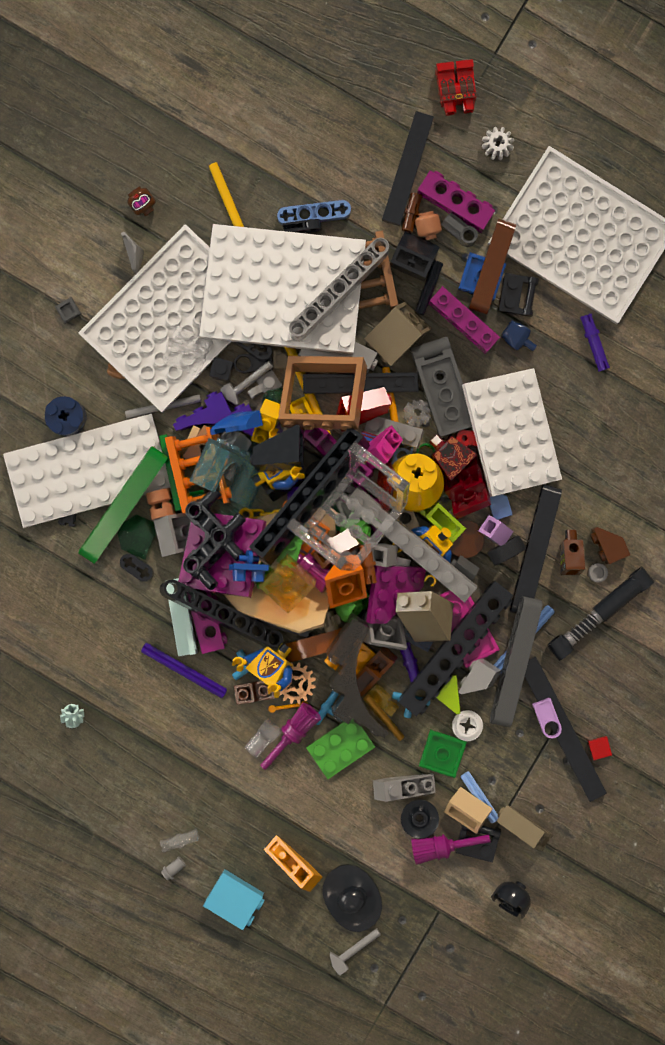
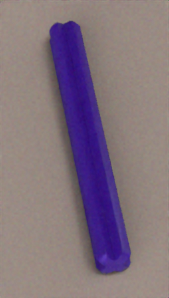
[141,643,227,698]

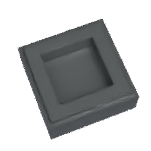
[55,297,82,324]

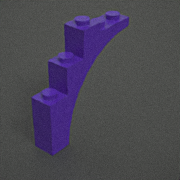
[173,391,283,437]

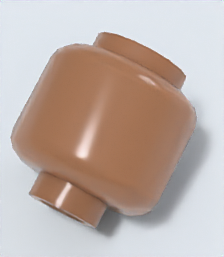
[415,211,442,240]

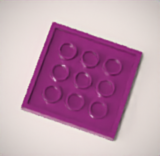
[178,511,267,598]

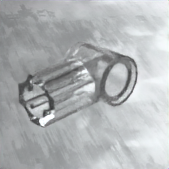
[245,718,282,758]

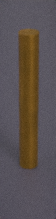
[363,694,405,741]

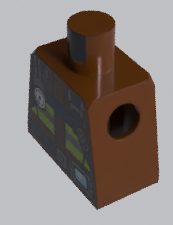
[560,530,585,575]

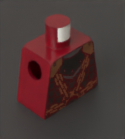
[429,434,477,482]

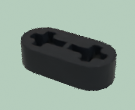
[120,554,154,581]

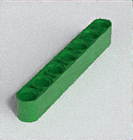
[78,446,168,564]

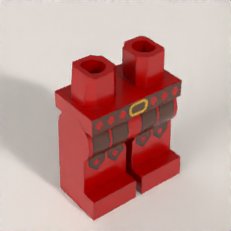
[435,59,476,116]

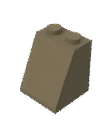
[364,301,432,366]
[396,591,454,642]

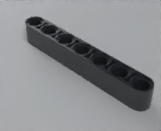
[510,484,562,614]
[159,579,283,648]

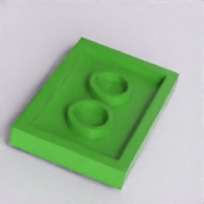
[306,715,375,779]

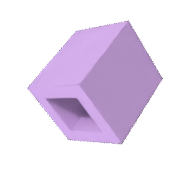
[478,515,513,546]

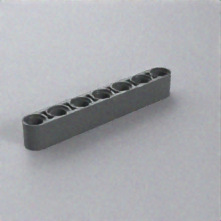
[490,596,542,728]

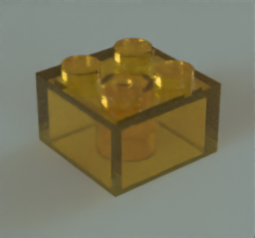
[259,554,316,613]

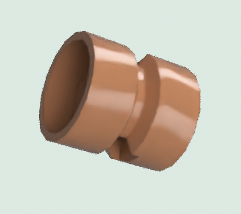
[146,488,176,520]

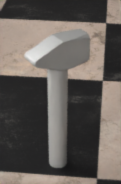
[220,361,274,405]
[330,928,381,976]

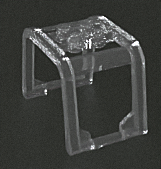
[286,442,410,571]

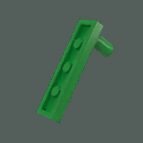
[159,434,205,512]

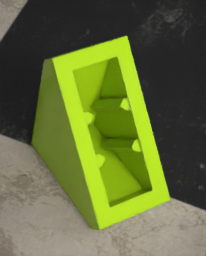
[436,674,460,714]

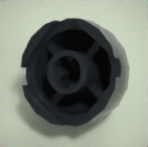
[491,881,531,919]

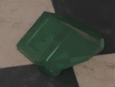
[118,514,157,560]

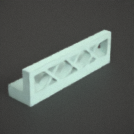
[166,578,198,656]

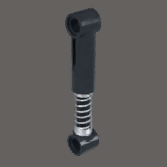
[547,566,655,661]

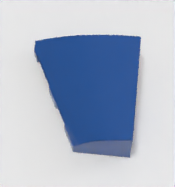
[210,410,263,435]

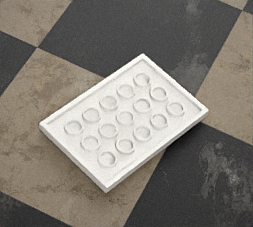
[462,368,562,497]

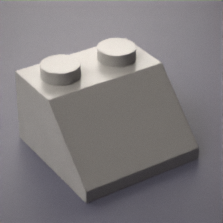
[154,510,197,557]

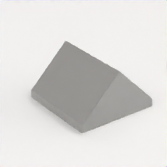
[360,612,407,650]

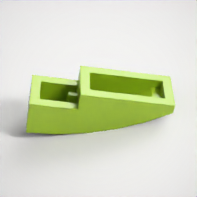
[419,502,466,542]

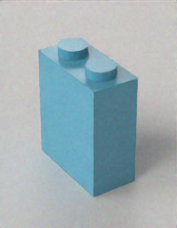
[203,869,265,930]

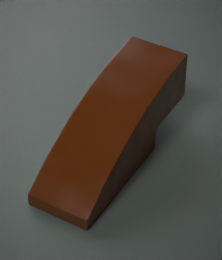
[342,647,398,703]

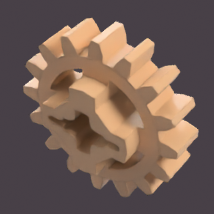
[280,662,316,704]

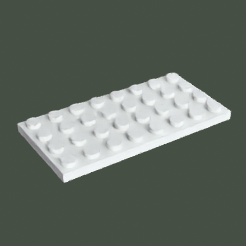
[3,413,170,528]

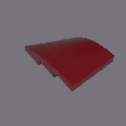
[444,452,491,519]

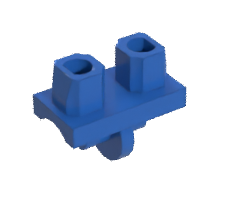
[229,550,269,582]

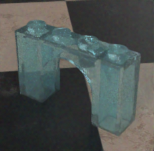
[189,438,261,509]

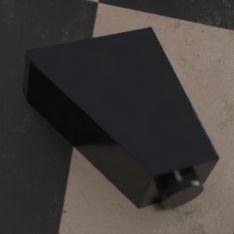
[250,425,304,472]

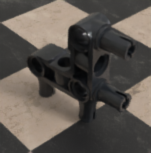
[183,487,246,590]

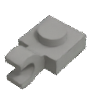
[248,370,282,399]

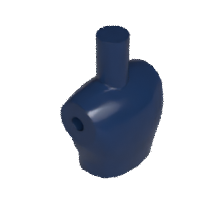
[501,320,537,351]

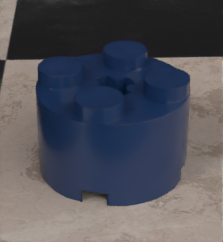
[45,396,87,437]

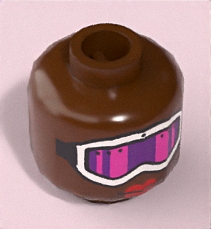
[127,186,156,216]

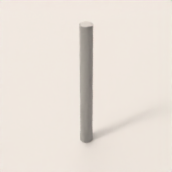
[125,394,201,418]

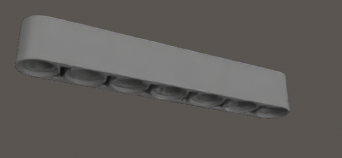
[289,237,389,341]

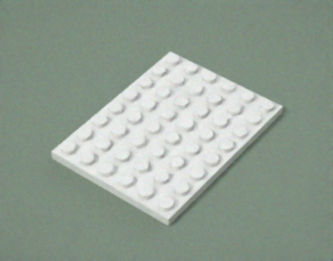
[488,146,665,324]
[78,224,232,413]
[199,224,366,354]

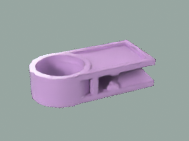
[532,698,562,738]

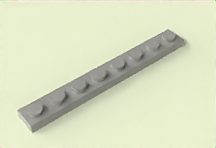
[345,486,478,602]

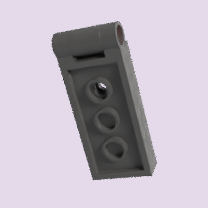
[410,336,472,438]

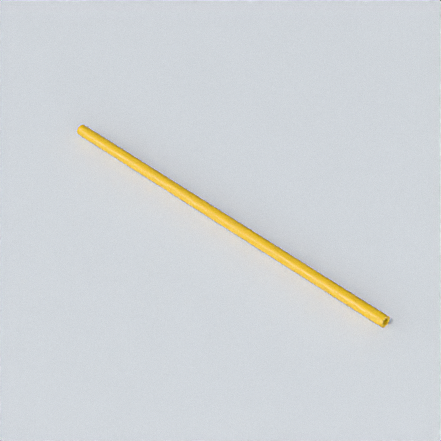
[209,162,348,481]

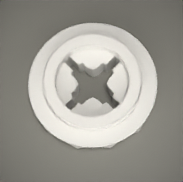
[452,710,483,741]

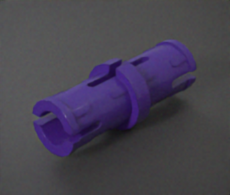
[399,642,419,682]

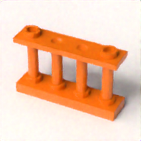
[165,427,232,513]

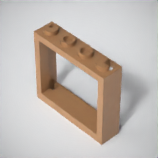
[278,356,367,431]

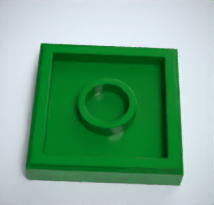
[418,729,467,778]

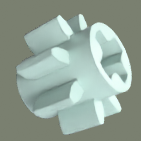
[60,704,84,728]

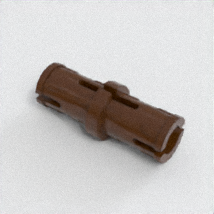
[401,193,423,233]

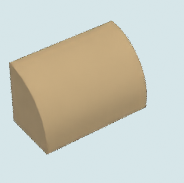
[445,787,493,834]

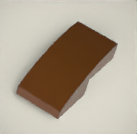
[234,681,275,705]

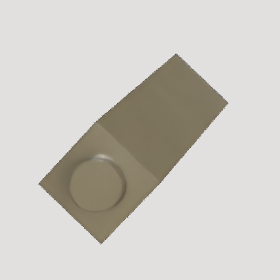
[497,805,553,851]

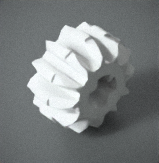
[482,127,514,160]

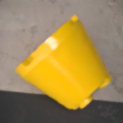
[386,454,444,512]

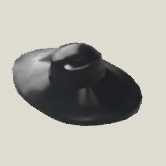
[322,864,382,932]

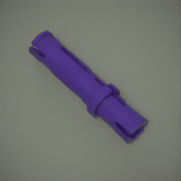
[580,313,610,372]

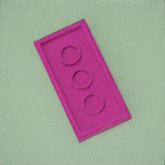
[440,590,500,668]

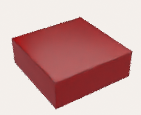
[588,736,612,760]

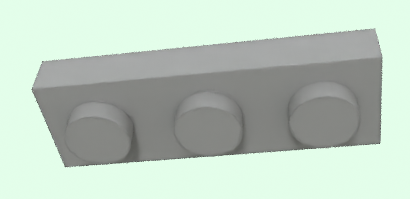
[364,417,424,449]

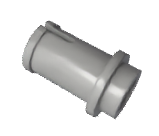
[161,856,186,880]

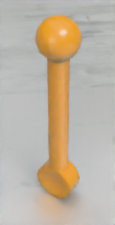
[268,700,308,713]

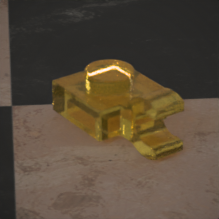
[363,683,399,716]

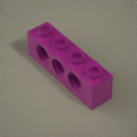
[417,170,495,234]
[429,286,500,354]
[186,590,228,654]

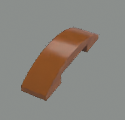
[285,624,359,662]

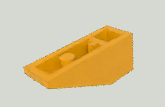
[264,835,323,892]

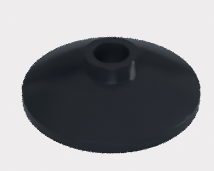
[401,799,439,839]

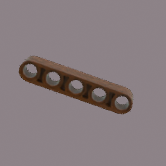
[469,218,517,314]

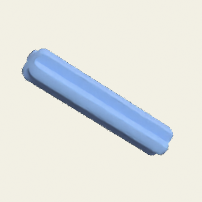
[461,771,499,823]

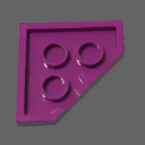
[366,565,426,624]

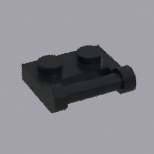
[498,273,539,317]
[455,825,501,863]

